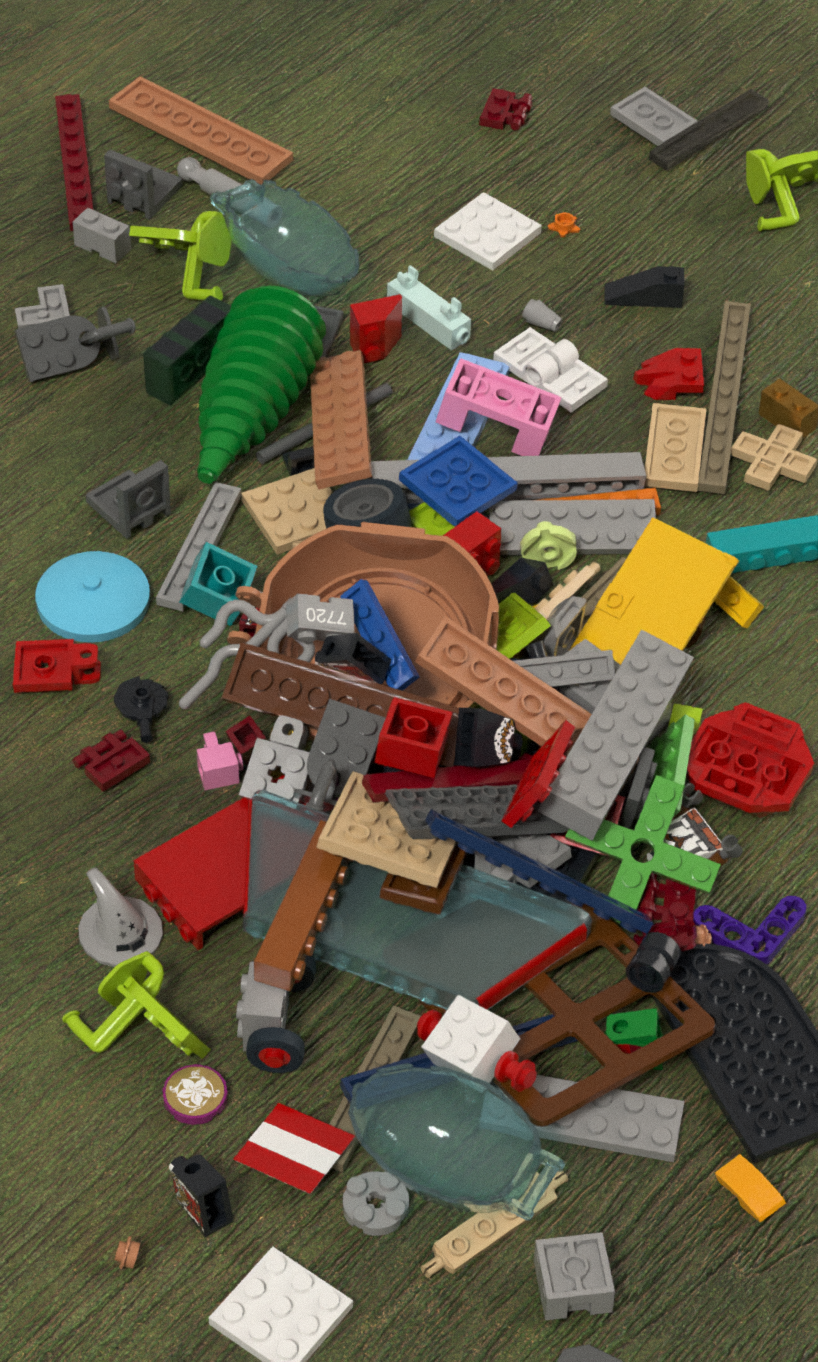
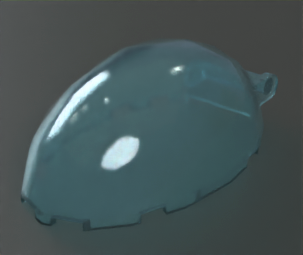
[210,179,359,297]
[348,1063,565,1221]

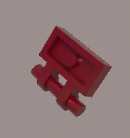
[479,88,532,130]
[72,729,151,792]
[638,873,696,926]

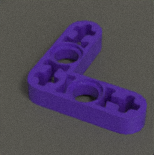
[693,896,806,964]

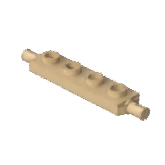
[534,562,601,620]
[420,1169,568,1278]

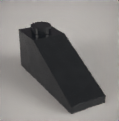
[604,266,685,308]
[491,558,554,605]

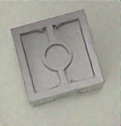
[534,1232,615,1320]

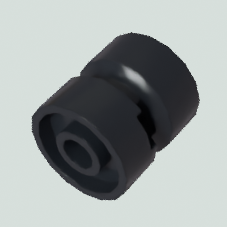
[626,932,681,993]

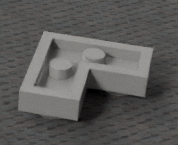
[15,284,70,329]

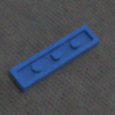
[340,579,420,691]

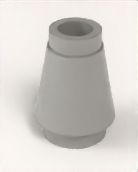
[522,299,563,332]

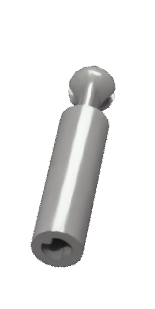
[177,157,283,228]

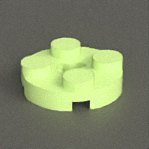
[520,521,577,570]

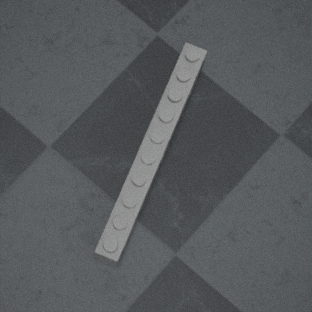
[367,452,646,504]

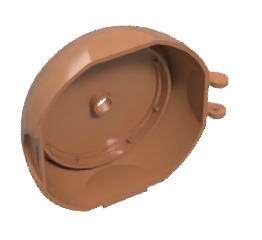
[227,522,499,758]

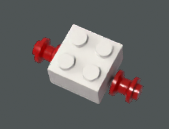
[417,995,536,1092]

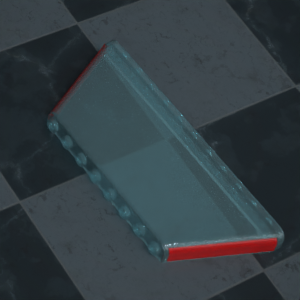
[243,790,592,1010]

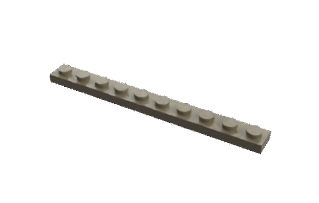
[698,301,751,494]

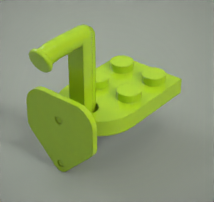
[746,149,818,232]
[129,211,231,301]
[62,951,211,1059]

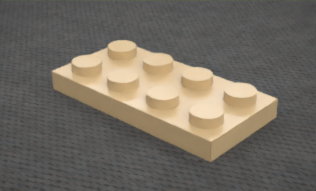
[644,403,706,492]

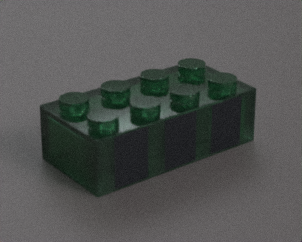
[143,295,231,406]

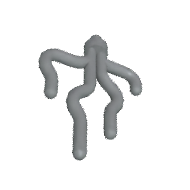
[179,598,315,709]

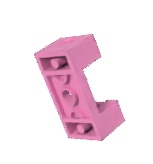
[435,358,562,456]

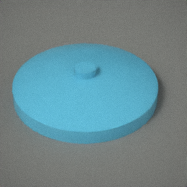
[35,551,150,642]

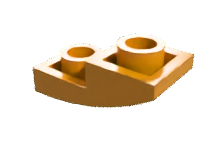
[715,1154,786,1223]

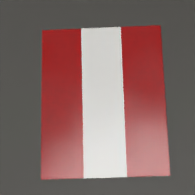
[233,1103,355,1194]

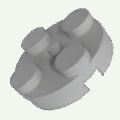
[343,1171,409,1236]

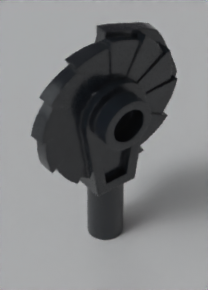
[114,676,169,743]

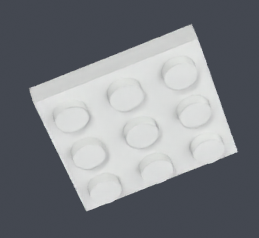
[434,192,542,271]
[209,1246,353,1362]

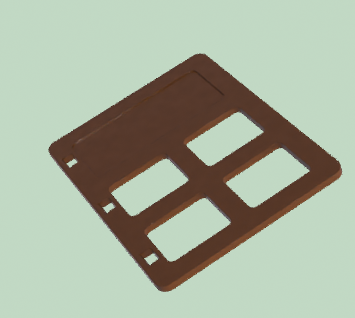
[383,868,715,1127]

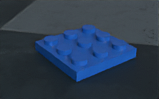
[398,435,518,527]

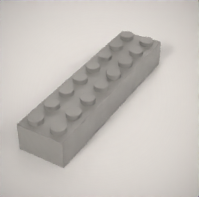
[538,629,694,840]

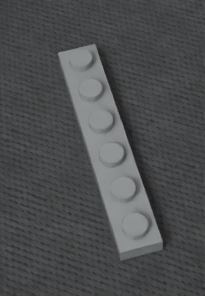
[156,482,241,611]

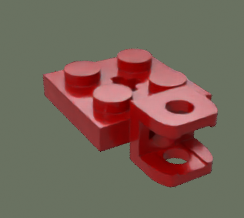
[13,639,101,693]

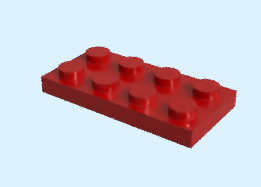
[501,720,575,828]

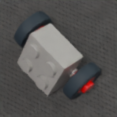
[236,955,316,1073]

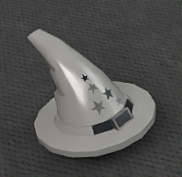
[78,867,163,967]

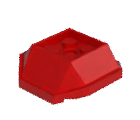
[686,702,814,818]

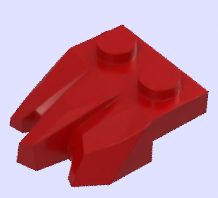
[633,348,704,400]

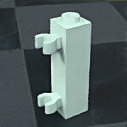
[387,266,471,350]

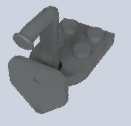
[14,306,136,382]
[293,699,386,814]

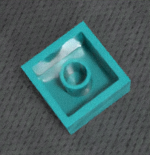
[179,542,257,626]

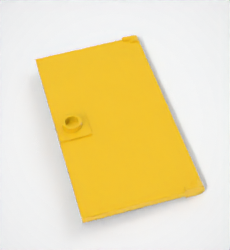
[569,517,739,665]

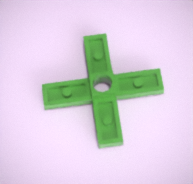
[565,775,721,926]

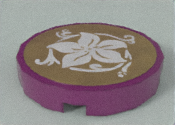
[162,1064,228,1125]

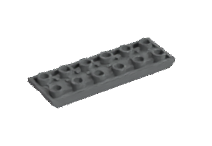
[385,784,569,839]

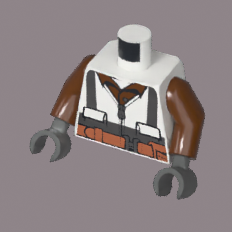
[647,783,743,868]

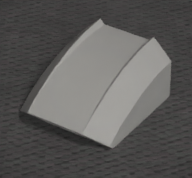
[526,596,587,659]

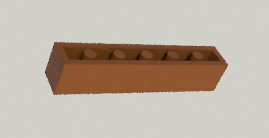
[254,820,355,991]

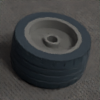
[323,478,411,529]

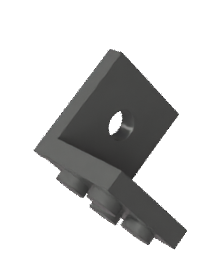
[104,150,183,220]
[86,460,171,539]
[618,747,657,829]

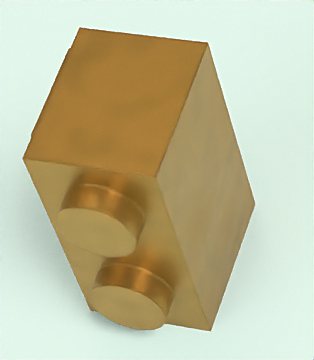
[759,379,818,439]

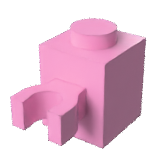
[197,731,243,790]

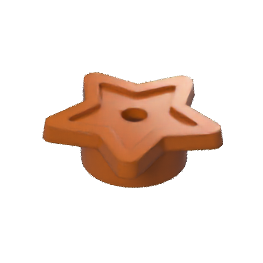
[548,213,580,238]

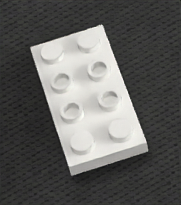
[493,327,608,412]

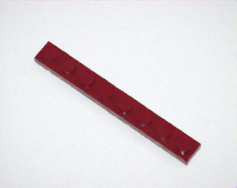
[55,94,93,231]

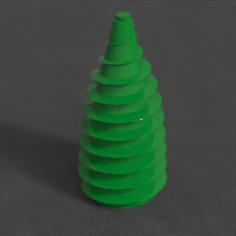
[197,286,326,484]

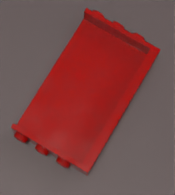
[133,775,328,951]

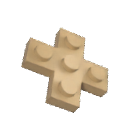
[730,424,817,491]

